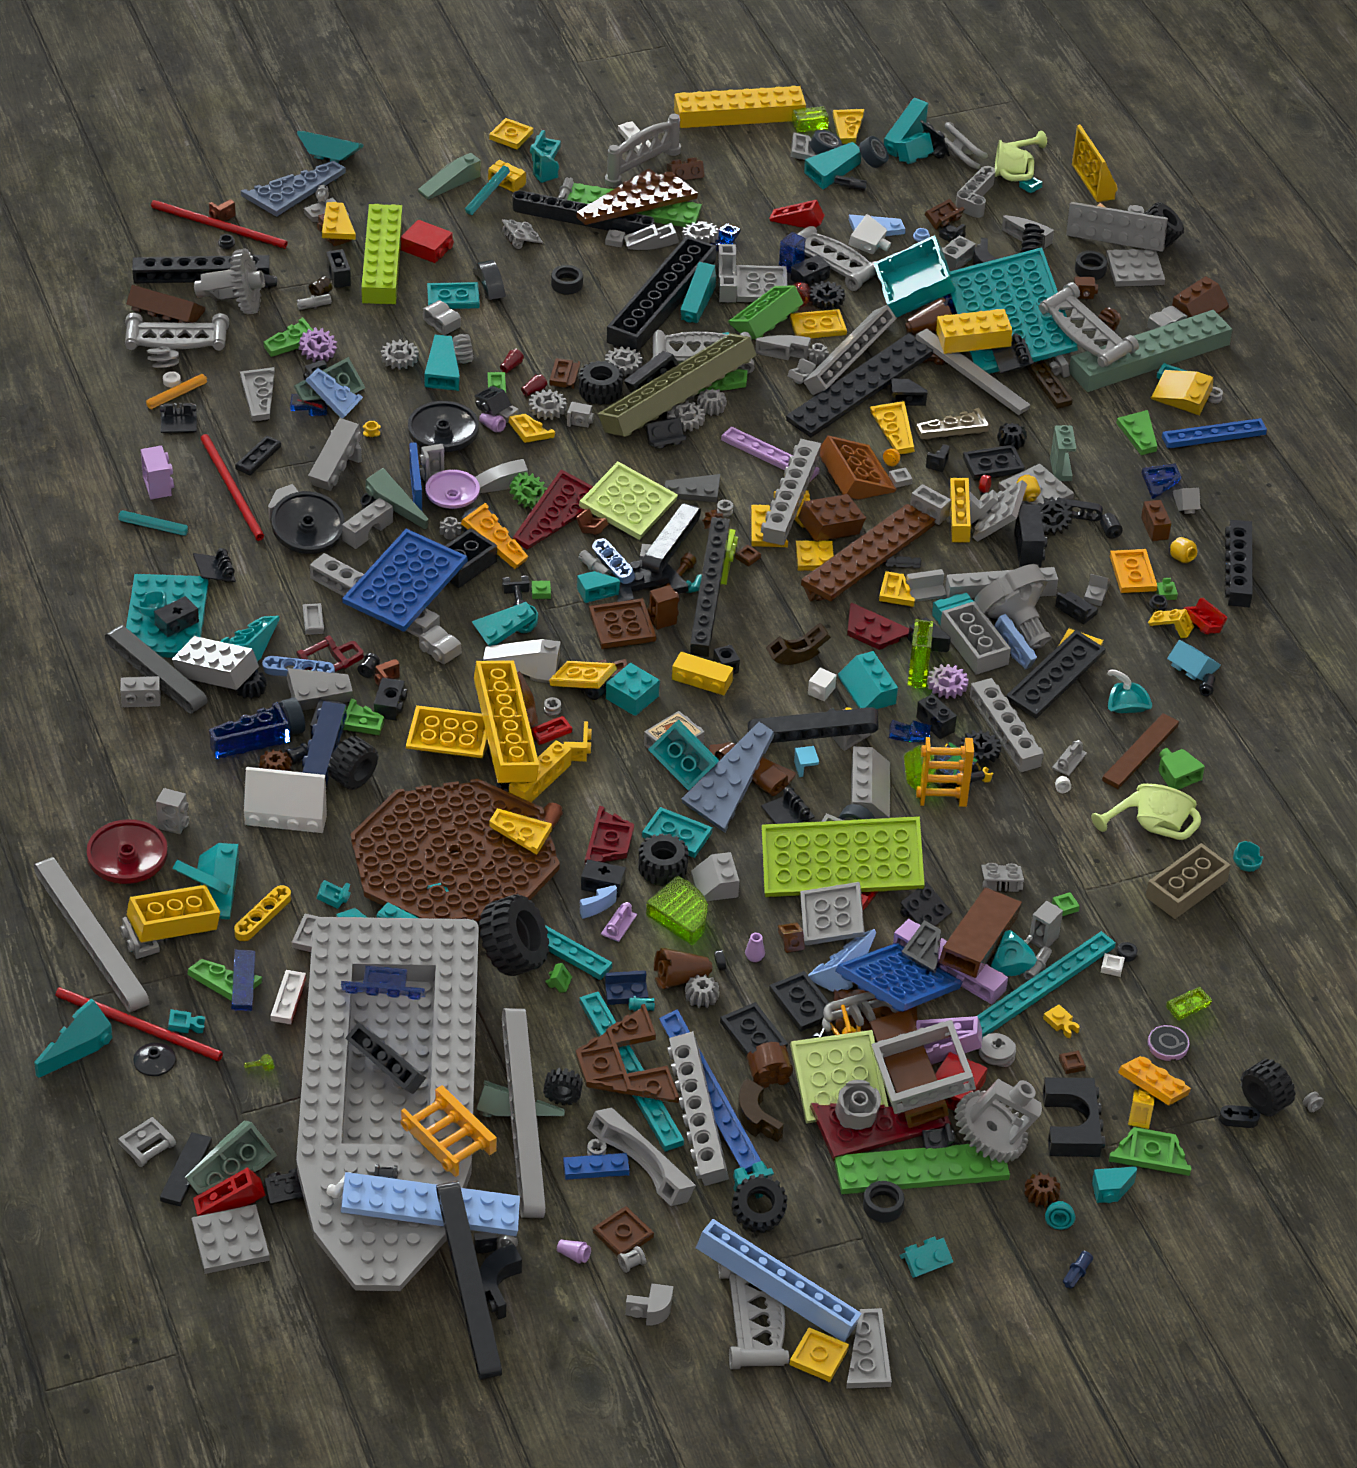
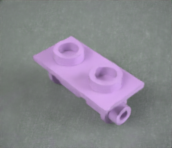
[601,902,637,942]

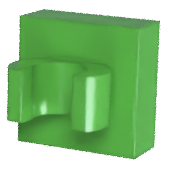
[1156,578,1178,600]
[545,963,572,993]

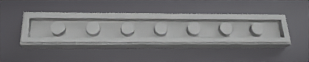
[915,329,1030,415]

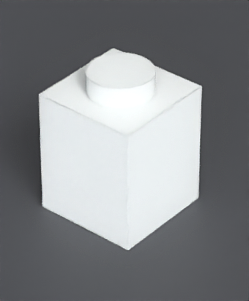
[808,668,836,701]

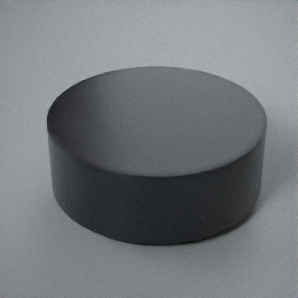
[1117,942,1138,962]
[714,949,726,971]

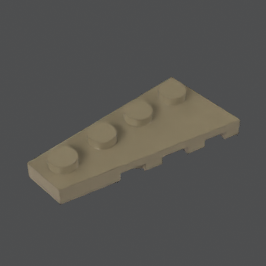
[916,408,989,439]

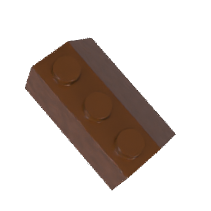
[1172,276,1229,318]

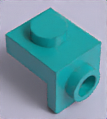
[316,880,351,909]

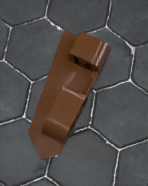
[709,742,796,796]

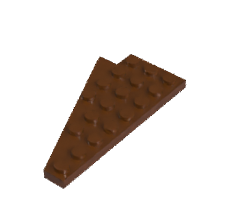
[577,168,698,225]

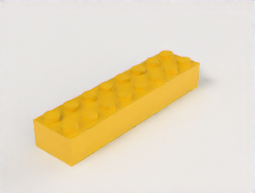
[674,86,806,128]
[474,660,539,783]

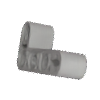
[955,166,995,218]

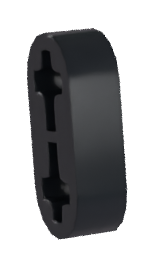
[1219,1105,1260,1128]

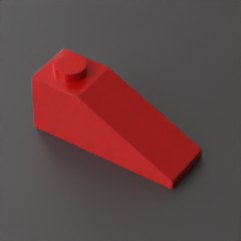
[769,200,825,228]
[193,1167,265,1216]

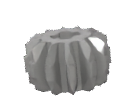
[453,334,473,364]
[697,388,727,416]
[685,974,720,1008]

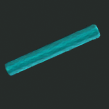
[465,165,510,215]
[119,510,188,536]

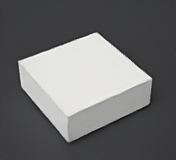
[1101,953,1125,977]

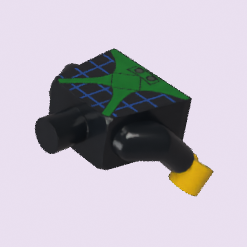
[934,742,993,789]

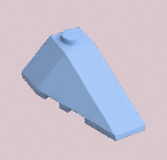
[808,929,876,992]

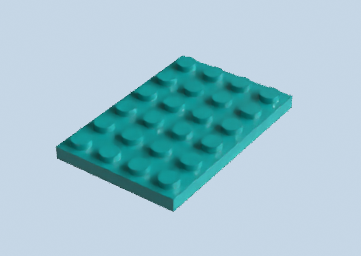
[126,574,209,658]

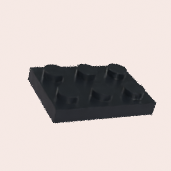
[963,445,1025,480]
[769,971,835,1032]
[720,1002,788,1057]

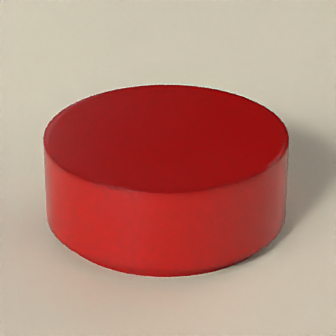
[979,475,991,493]

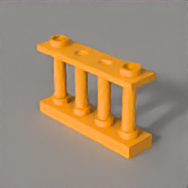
[916,737,974,807]
[400,1085,497,1177]

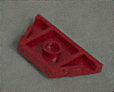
[847,603,909,650]
[585,806,634,864]

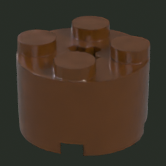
[746,1042,793,1089]

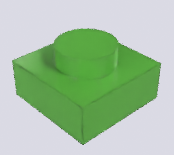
[532,581,551,599]
[1052,892,1080,916]

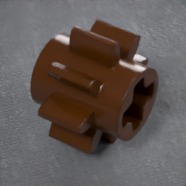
[702,509,724,529]

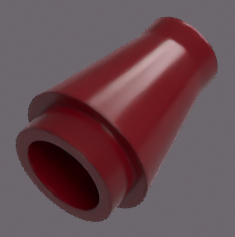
[500,349,524,373]
[521,374,548,397]

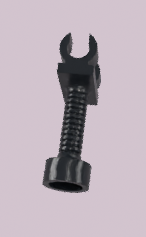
[502,575,529,606]

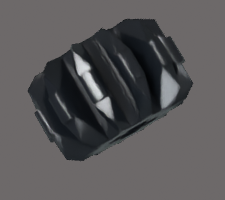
[997,422,1027,450]
[236,669,267,700]

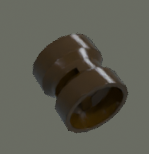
[309,276,333,297]

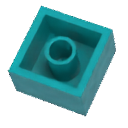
[606,663,660,716]

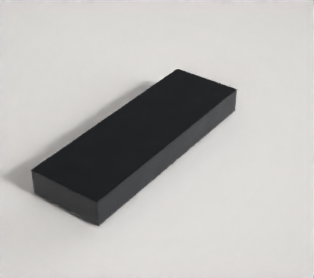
[235,436,281,476]

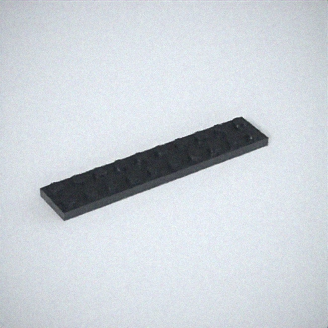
[786,333,933,438]

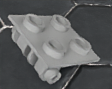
[502,219,543,249]
[981,863,1024,892]

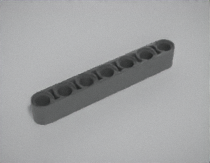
[105,625,208,714]

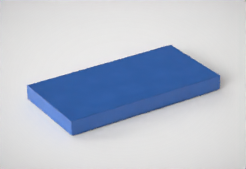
[409,443,422,511]

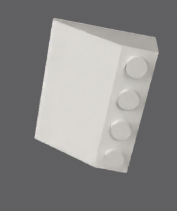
[244,767,327,833]

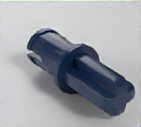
[1063,1251,1093,1288]

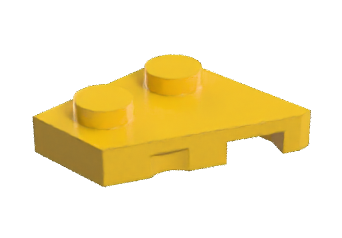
[508,414,555,443]
[879,571,915,607]

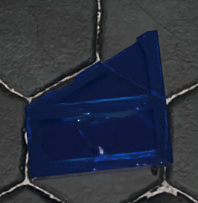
[1141,463,1181,499]

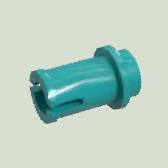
[629,996,655,1012]

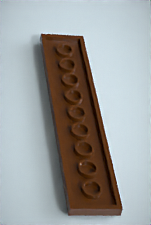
[801,504,936,601]

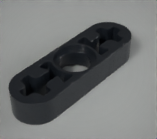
[1054,498,1103,521]

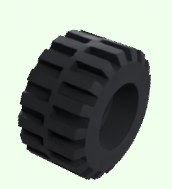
[1144,202,1184,247]
[579,361,623,405]
[328,736,379,790]
[638,833,689,886]
[1240,1059,1296,1117]
[732,1174,788,1233]

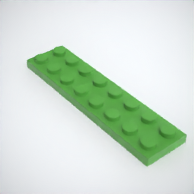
[567,183,702,227]
[834,1144,1010,1194]

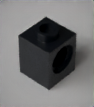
[713,645,740,674]

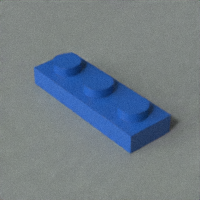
[563,1153,629,1180]

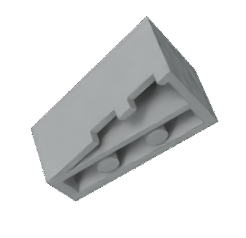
[287,668,353,711]

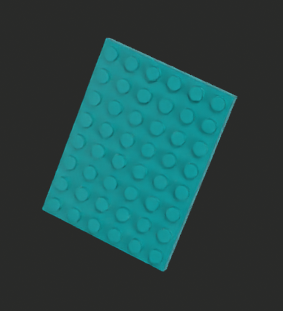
[950,247,1078,374]

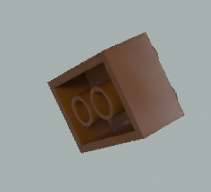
[798,494,866,541]

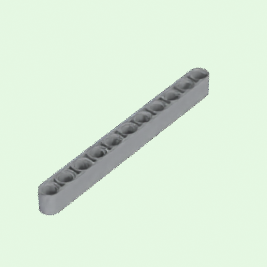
[34,857,149,1013]
[502,1008,545,1218]

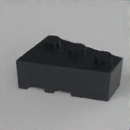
[624,351,679,393]

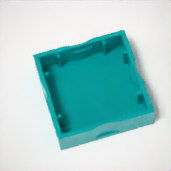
[874,235,956,318]

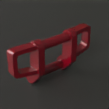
[296,635,364,672]

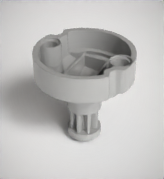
[975,564,1052,650]

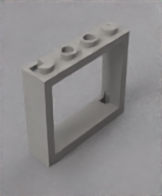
[871,1020,976,1114]

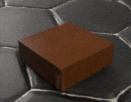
[735,545,761,567]
[1059,1050,1086,1074]

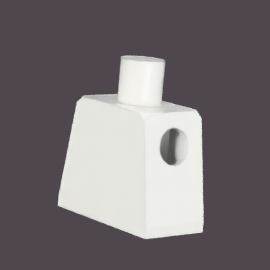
[848,214,891,254]

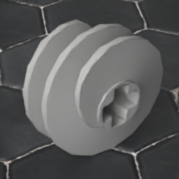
[147,347,179,368]
[979,1033,1016,1067]

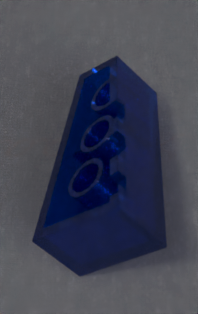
[209,702,290,759]

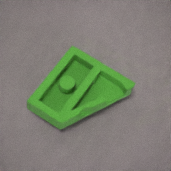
[343,699,384,735]

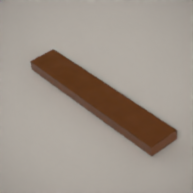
[1102,713,1179,789]

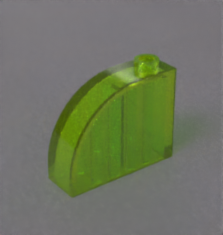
[907,619,934,688]
[646,876,708,945]

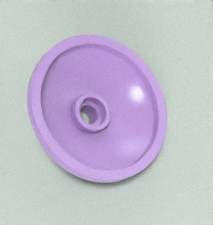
[426,470,480,509]

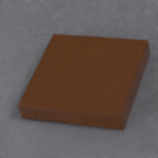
[593,1206,654,1256]

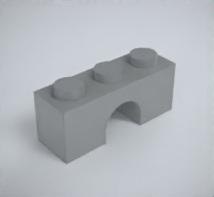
[342,498,393,549]

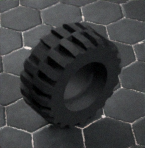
[479,894,549,976]

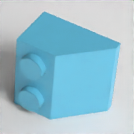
[1167,640,1221,681]

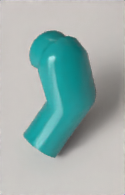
[685,575,702,593]

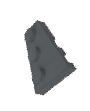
[665,474,720,503]

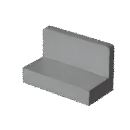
[906,569,947,602]

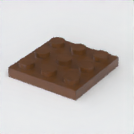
[589,598,656,649]

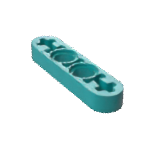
[172,860,231,895]

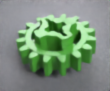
[509,472,547,509]

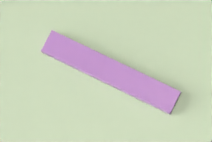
[721,427,820,481]

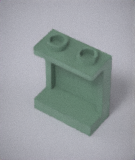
[1050,425,1076,481]

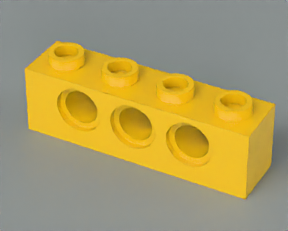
[950,478,971,543]
[509,741,571,802]

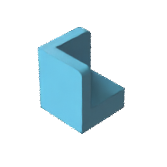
[794,746,819,777]

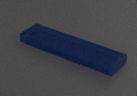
[231,949,255,1011]

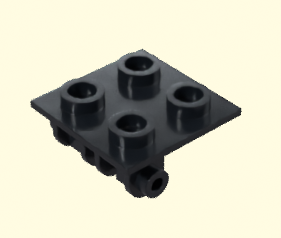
[921,120,950,158]
[991,334,1034,373]
[160,403,197,433]
[193,548,236,582]
[761,787,815,824]
[900,881,952,926]

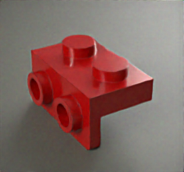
[1184,598,1227,634]

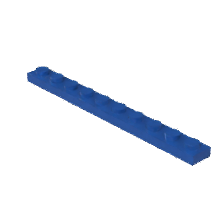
[659,1009,761,1173]

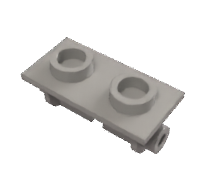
[1052,740,1087,776]

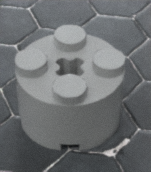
[835,1080,881,1129]

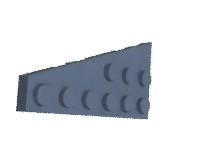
[241,161,346,217]
[681,722,774,833]

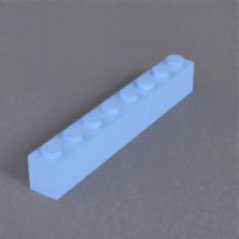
[696,1219,862,1342]

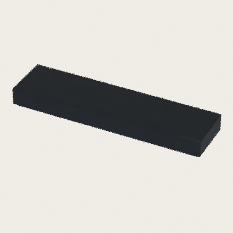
[160,1132,212,1207]

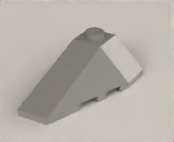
[483,639,561,683]

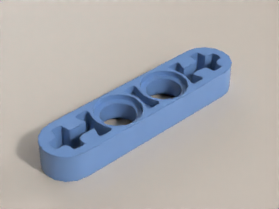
[592,539,635,584]
[262,656,335,677]

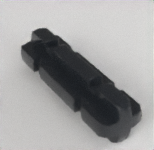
[885,556,921,568]

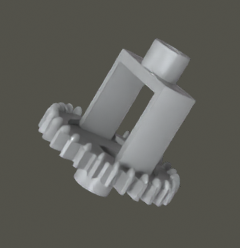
[194,248,265,314]
[955,1079,1042,1163]

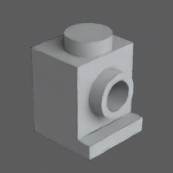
[567,402,594,428]

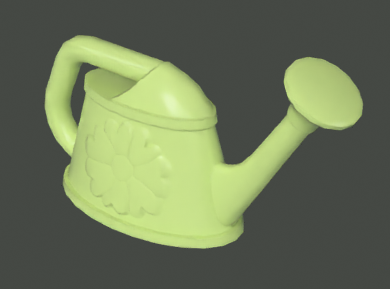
[994,131,1047,181]
[1091,783,1201,840]

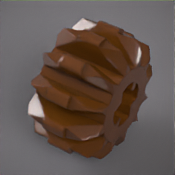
[1098,307,1121,331]
[259,749,292,771]
[1024,1172,1061,1208]

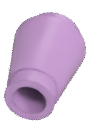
[479,413,506,432]
[745,933,765,962]
[557,1239,591,1263]

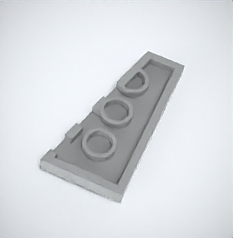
[240,367,275,421]
[846,1308,892,1388]

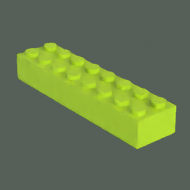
[362,204,403,304]

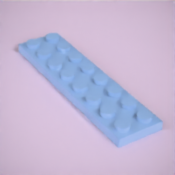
[341,1172,520,1236]

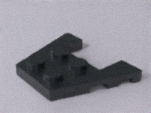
[617,559,689,602]

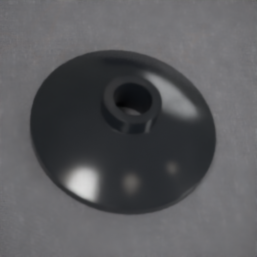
[133,1043,176,1076]

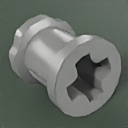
[617,1246,646,1273]

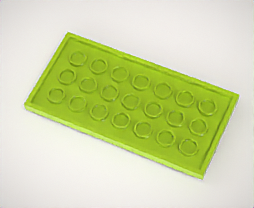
[762,816,925,897]

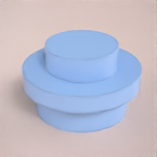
[913,228,930,242]

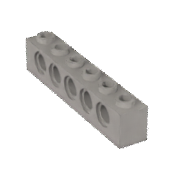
[970,678,1044,773]

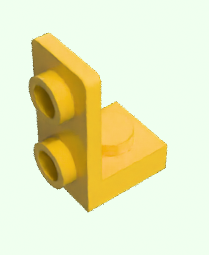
[1148,609,1194,638]
[564,721,592,762]
[1128,1088,1155,1129]

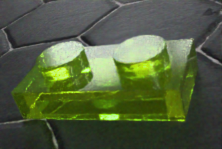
[1166,986,1212,1020]

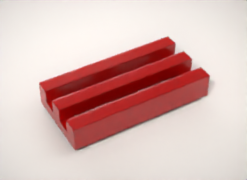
[531,716,572,745]

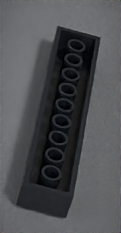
[606,236,717,353]

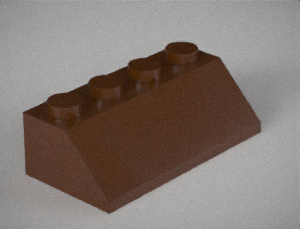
[126,285,206,323]

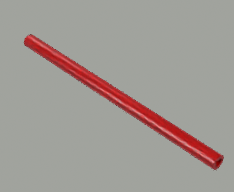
[151,200,288,249]
[201,434,264,541]
[56,987,223,1062]

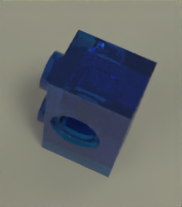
[779,232,806,274]

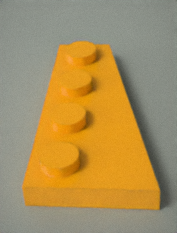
[461,503,528,569]

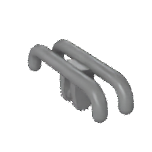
[943,122,988,170]
[822,992,898,1032]

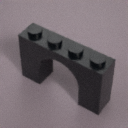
[1042,1077,1105,1157]

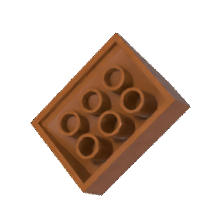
[820,436,897,499]

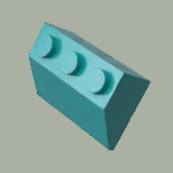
[838,651,898,709]
[648,720,719,791]

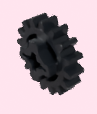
[808,281,845,310]
[1038,497,1073,536]
[959,730,1001,765]

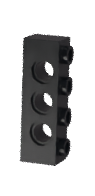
[345,1022,426,1094]

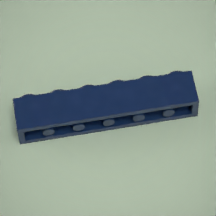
[301,701,347,787]

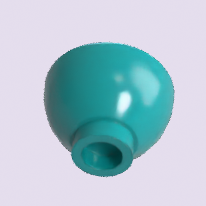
[1045,1201,1075,1230]

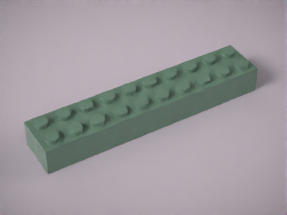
[1069,310,1232,392]

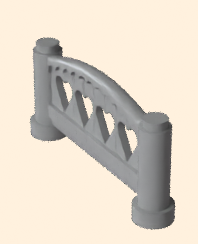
[605,114,681,187]
[780,226,877,291]
[1039,282,1139,367]
[125,313,229,351]
[652,330,754,374]
[718,1263,789,1369]

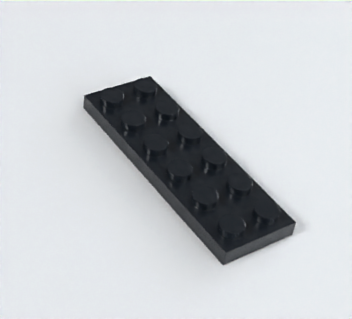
[1006,630,1106,719]

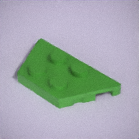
[1109,1127,1191,1176]

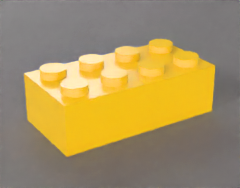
[937,309,1012,354]
[127,885,220,943]

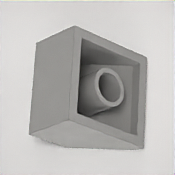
[691,852,739,902]

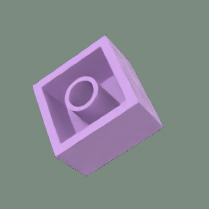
[141,446,174,499]

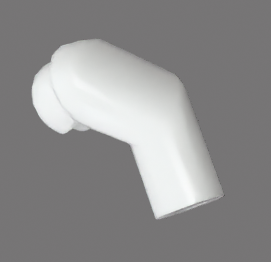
[326,1172,352,1198]

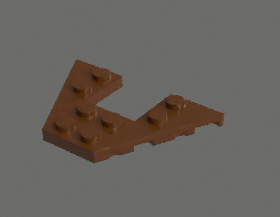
[575,1004,679,1103]

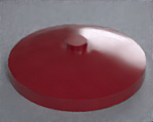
[87,819,168,884]

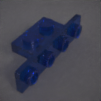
[341,965,426,1000]

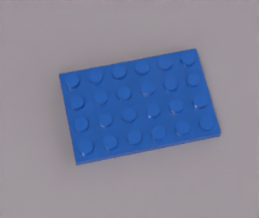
[342,529,467,632]
[835,943,963,1012]

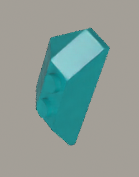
[297,131,364,163]

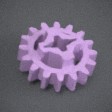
[299,327,337,362]
[927,664,968,699]

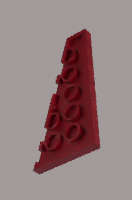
[513,469,593,550]
[810,1103,951,1160]

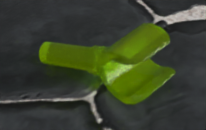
[244,1054,275,1071]

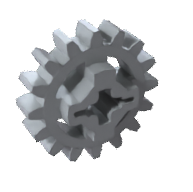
[683,222,719,243]
[381,339,419,370]
[605,347,642,377]
[529,389,567,420]
[667,401,705,431]

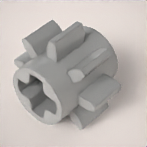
[807,343,829,365]
[440,517,461,540]

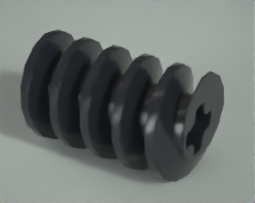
[1020,223,1045,253]

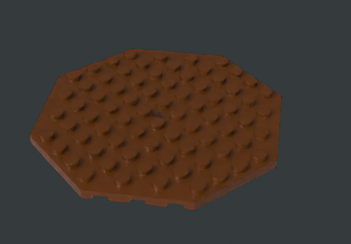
[350,779,560,921]

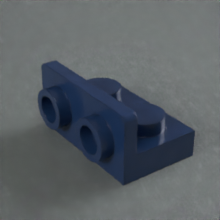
[605,971,648,1005]

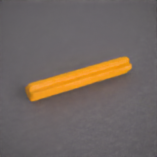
[146,374,207,409]

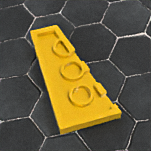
[870,401,915,454]

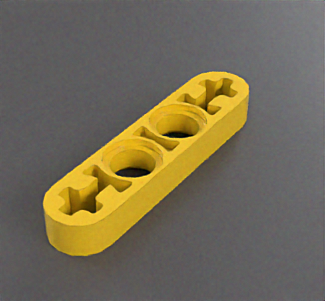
[234,885,291,941]

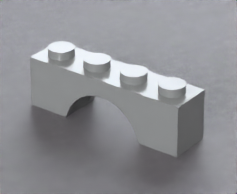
[718,244,737,303]

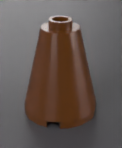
[905,297,952,335]
[654,948,713,989]

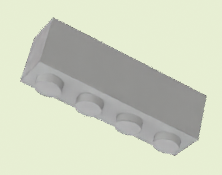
[308,418,362,491]

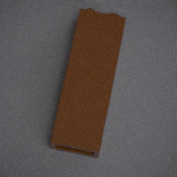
[939,887,1022,978]
[870,1009,949,1128]

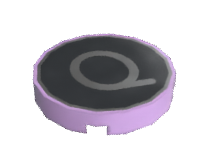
[1148,1025,1189,1061]

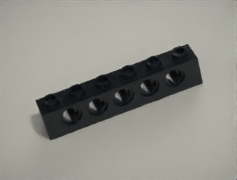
[1225,519,1253,608]

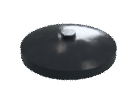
[408,401,479,452]
[271,491,345,554]

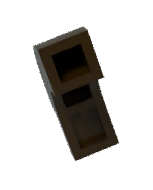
[766,623,831,665]
[738,1078,784,1142]

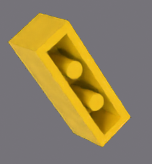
[672,652,733,695]

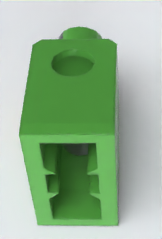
[1159,748,1205,790]

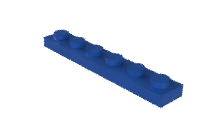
[1162,418,1267,448]

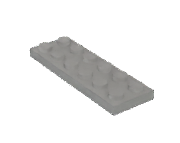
[1066,202,1168,251]

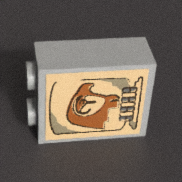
[644,711,704,749]

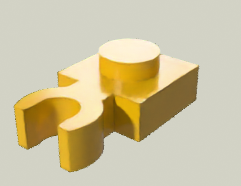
[1043,1005,1080,1038]

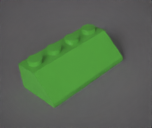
[728,286,803,340]

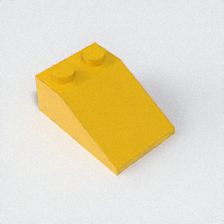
[1151,370,1213,416]

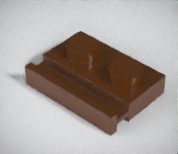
[549,358,581,389]

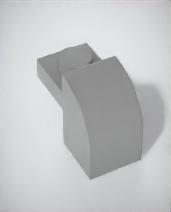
[625,1284,673,1325]

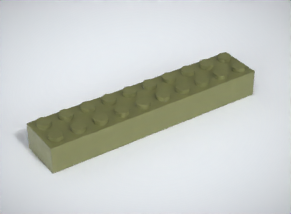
[598,334,756,437]

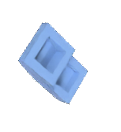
[580,885,617,919]

